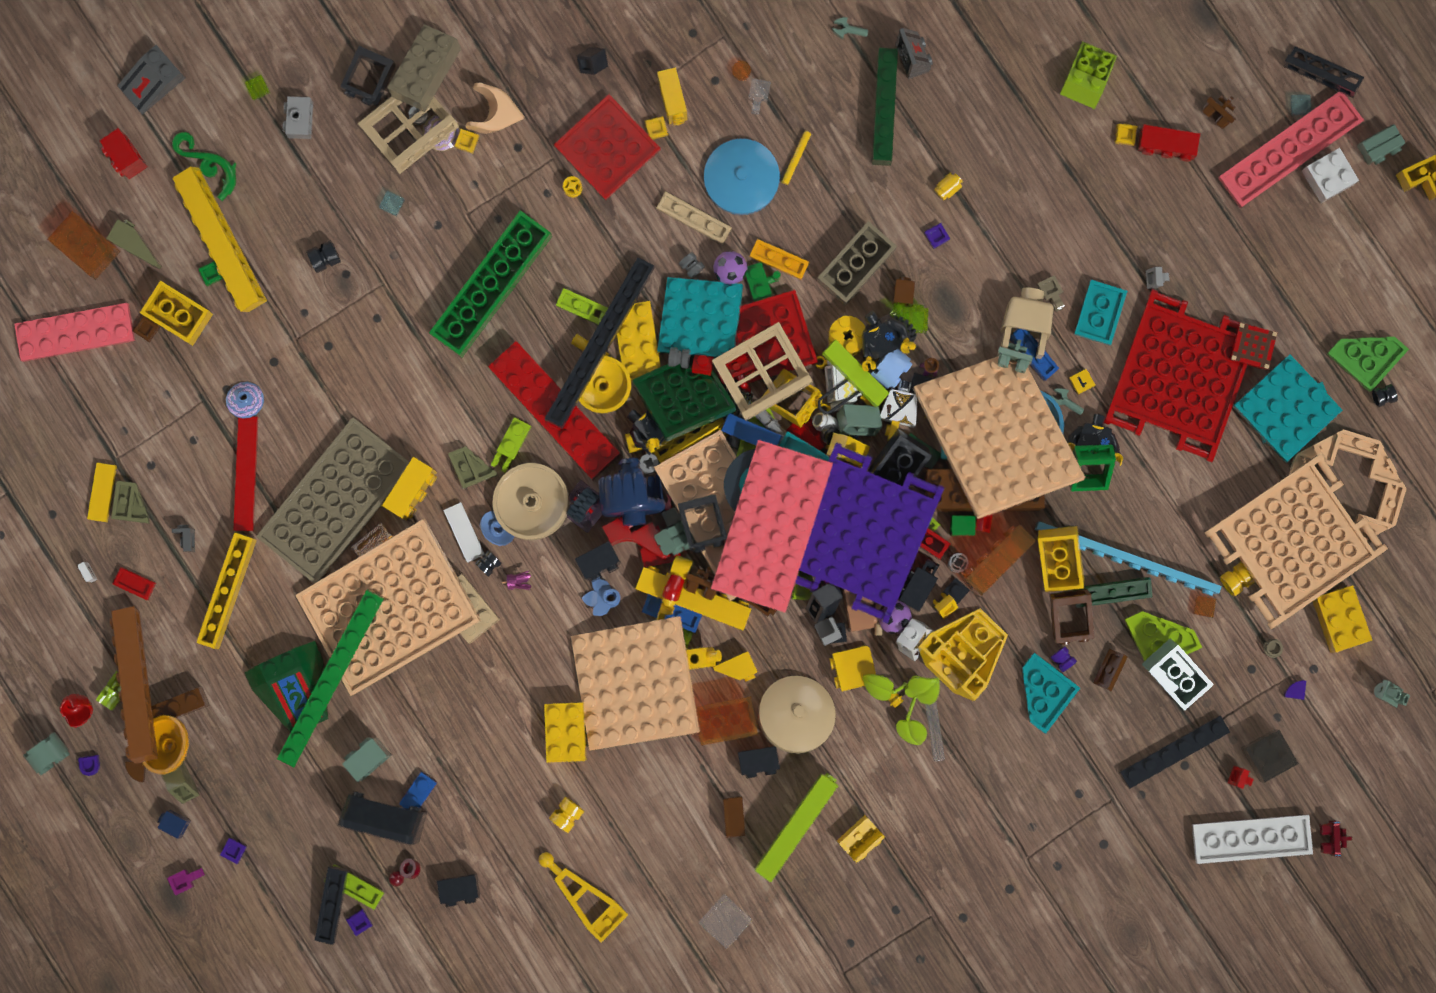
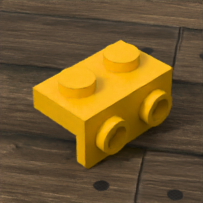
[837,815,885,863]

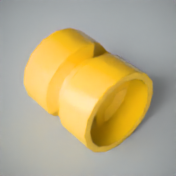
[1219,561,1255,597]
[549,796,585,833]

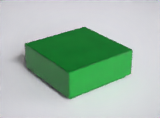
[198,261,224,287]

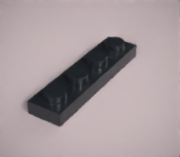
[314,865,349,945]

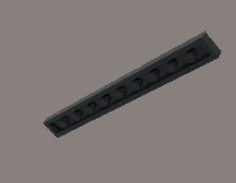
[545,257,655,429]

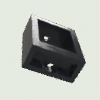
[340,46,396,106]
[678,494,727,553]

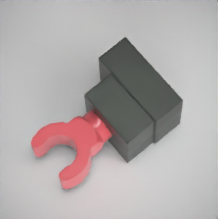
[661,494,682,527]

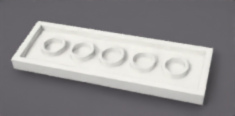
[1192,815,1313,864]

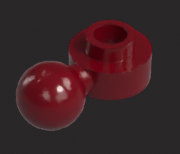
[389,859,420,887]

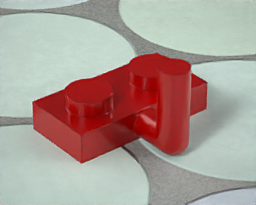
[717,352,758,394]

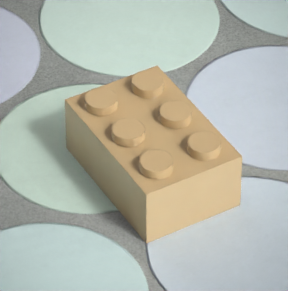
[458,574,500,644]

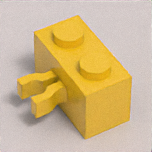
[826,433,870,468]

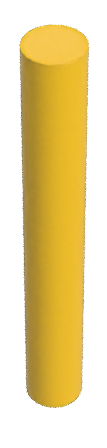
[781,131,811,185]

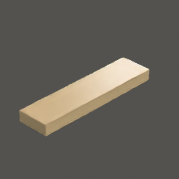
[656,191,732,245]

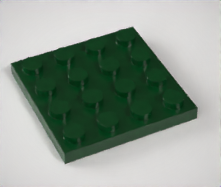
[632,356,736,442]

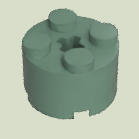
[23,732,70,776]

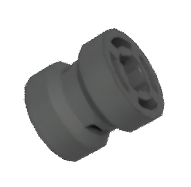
[679,252,705,279]
[668,347,691,368]

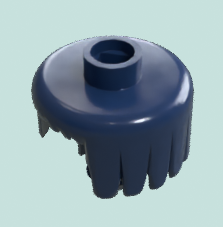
[598,458,666,526]

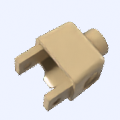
[1000,287,1054,359]

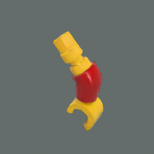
[657,556,693,620]

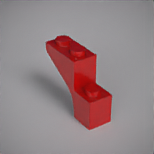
[603,517,670,561]

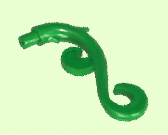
[172,132,236,202]

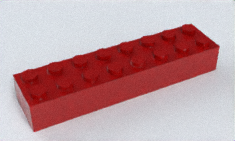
[488,341,621,481]

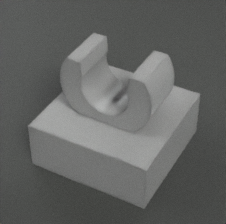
[1146,267,1169,289]

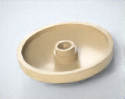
[493,463,570,540]
[758,676,836,753]

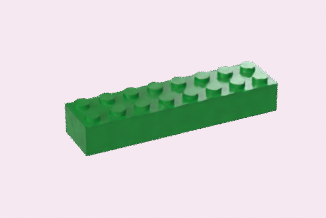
[429,210,552,358]

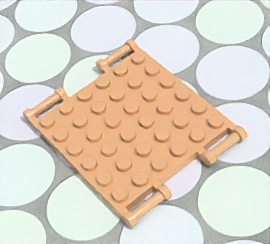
[1204,453,1388,629]

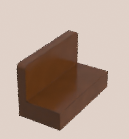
[723,797,745,838]

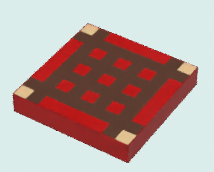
[1230,323,1278,370]

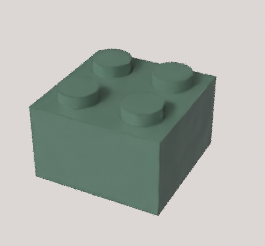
[342,737,392,782]

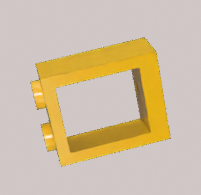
[657,67,687,126]
[762,369,822,428]

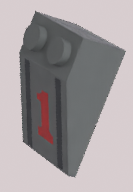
[895,28,933,79]
[117,45,185,115]

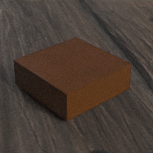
[133,316,160,343]

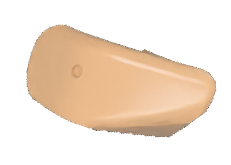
[466,83,524,134]

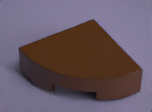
[125,762,146,782]

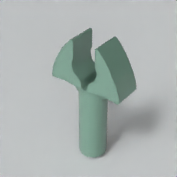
[832,17,868,39]
[1050,389,1084,415]

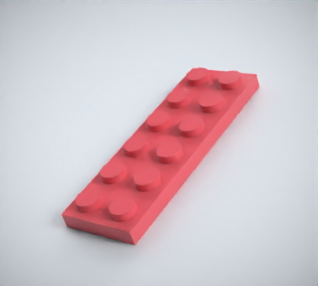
[14,303,135,362]

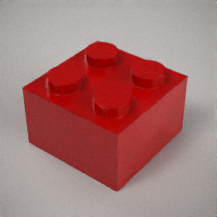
[99,128,148,180]

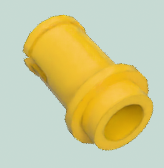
[889,693,904,708]

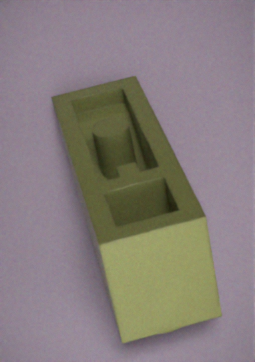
[106,219,162,270]

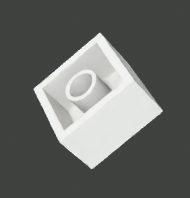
[1302,148,1359,203]

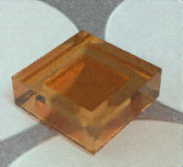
[1193,595,1216,618]

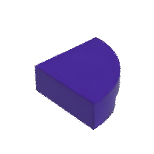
[1284,680,1306,700]

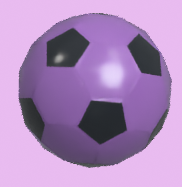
[713,251,747,284]
[878,600,912,634]

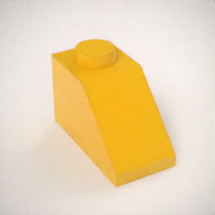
[713,651,757,682]

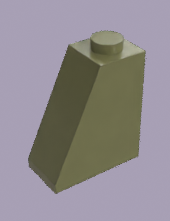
[162,760,200,804]

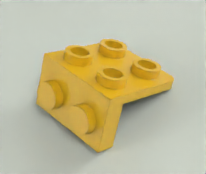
[829,646,876,692]

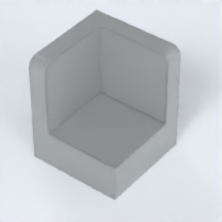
[814,616,842,646]

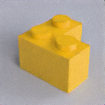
[1396,155,1436,201]

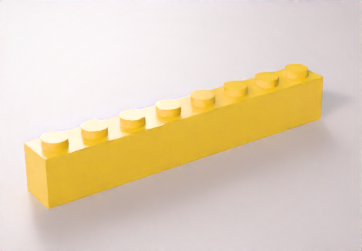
[173,167,267,312]

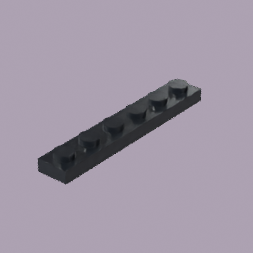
[1119,715,1230,789]

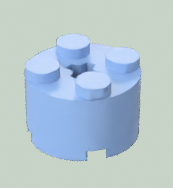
[870,349,912,389]

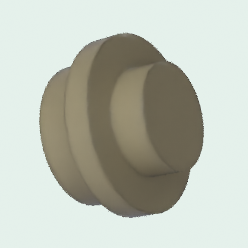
[1263,639,1283,658]

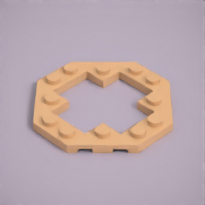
[1289,430,1406,541]

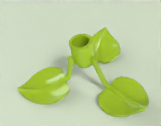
[863,674,940,745]

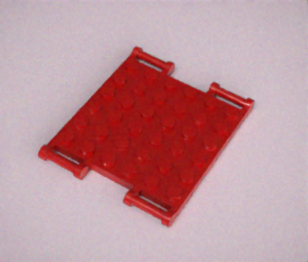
[1104,288,1260,463]

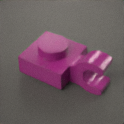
[167,868,205,896]

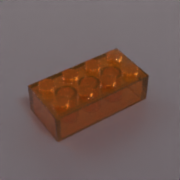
[962,524,1036,597]

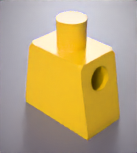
[686,647,722,670]

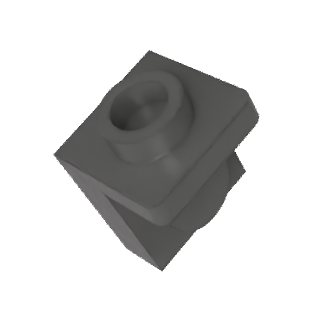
[172,525,195,553]

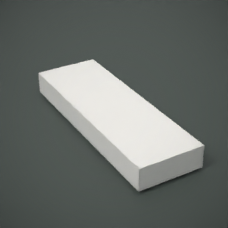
[443,502,485,563]

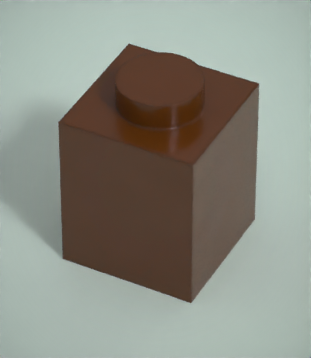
[892,277,915,307]

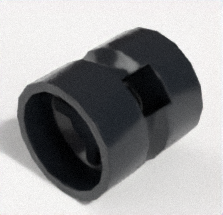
[306,240,341,273]

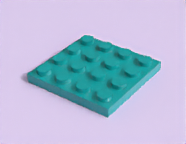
[657,277,743,358]
[1233,354,1343,462]

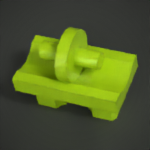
[96,671,121,711]

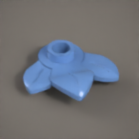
[582,579,621,616]

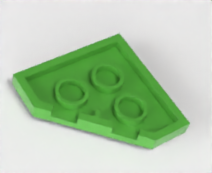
[1327,337,1409,392]

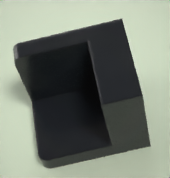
[577,47,608,75]

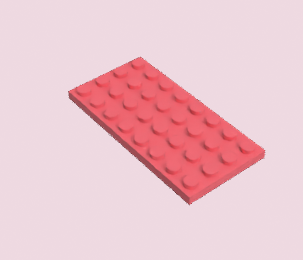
[711,440,833,613]

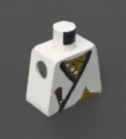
[880,380,917,428]
[897,619,934,661]

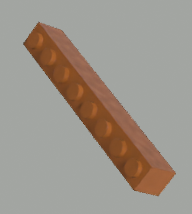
[110,606,158,764]

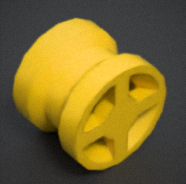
[563,176,582,198]

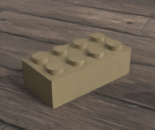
[387,24,461,112]
[817,221,897,306]

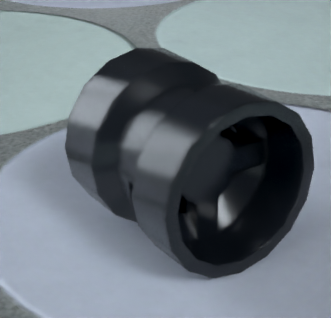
[1372,384,1398,408]
[475,550,502,577]

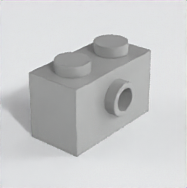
[283,97,313,139]

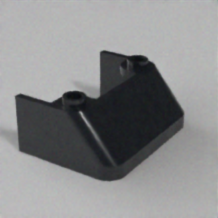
[337,791,427,845]

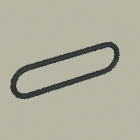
[818,379,860,414]

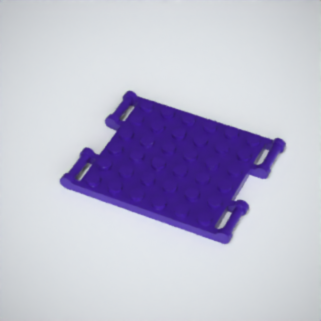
[795,442,945,624]

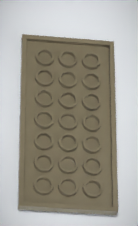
[256,417,409,584]

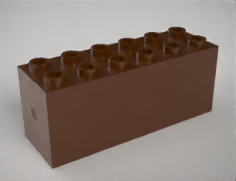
[924,470,1045,512]

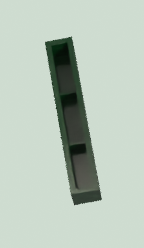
[872,48,898,166]

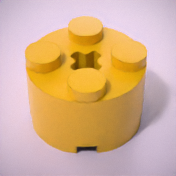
[828,316,865,356]

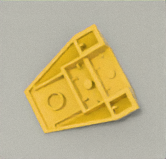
[918,608,1008,701]

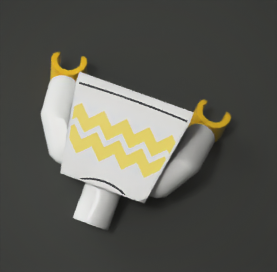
[816,356,862,412]

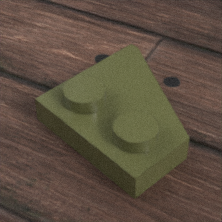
[448,446,497,489]
[111,481,150,524]

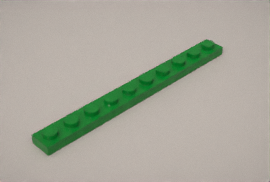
[277,589,384,768]

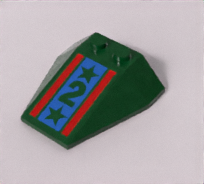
[244,641,329,733]

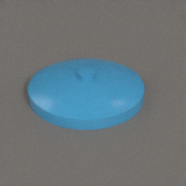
[704,139,780,215]

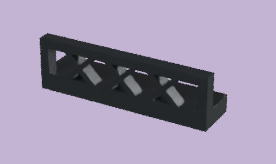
[1284,46,1364,98]

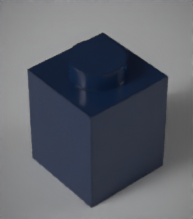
[158,810,191,839]

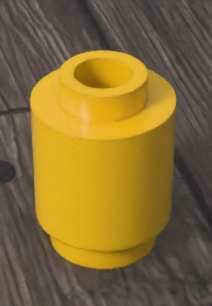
[934,173,963,201]

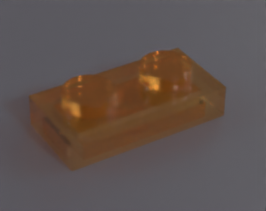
[352,523,393,557]

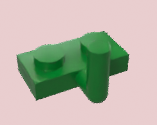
[746,262,781,302]

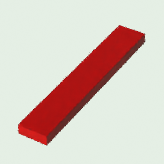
[233,416,259,531]

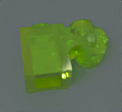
[889,304,928,334]

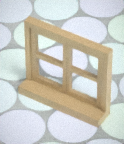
[358,97,459,174]
[712,322,813,421]

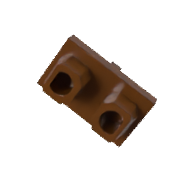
[1202,95,1236,129]
[686,566,719,601]

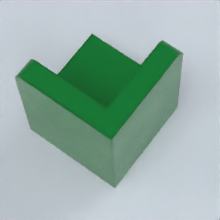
[950,516,975,536]

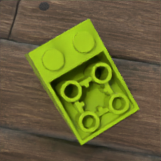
[1060,41,1117,109]

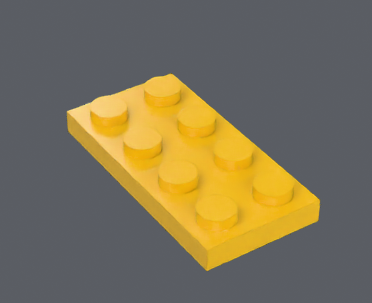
[617,301,661,381]

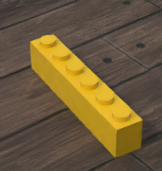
[196,532,257,649]
[635,566,752,631]

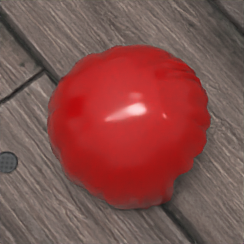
[60,694,93,728]

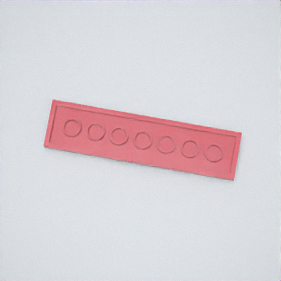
[1218,92,1364,208]

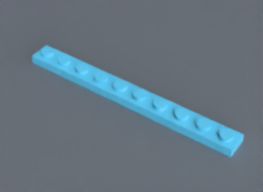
[1034,521,1222,596]

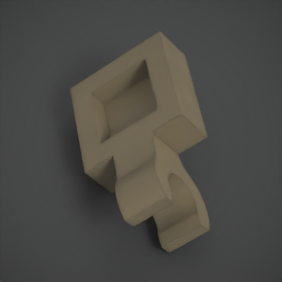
[1037,275,1064,312]

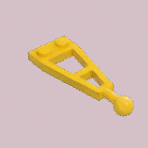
[539,852,629,943]

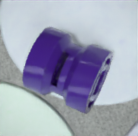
[1050,646,1077,673]

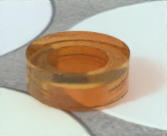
[732,61,751,81]

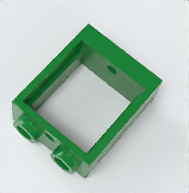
[1069,445,1116,492]

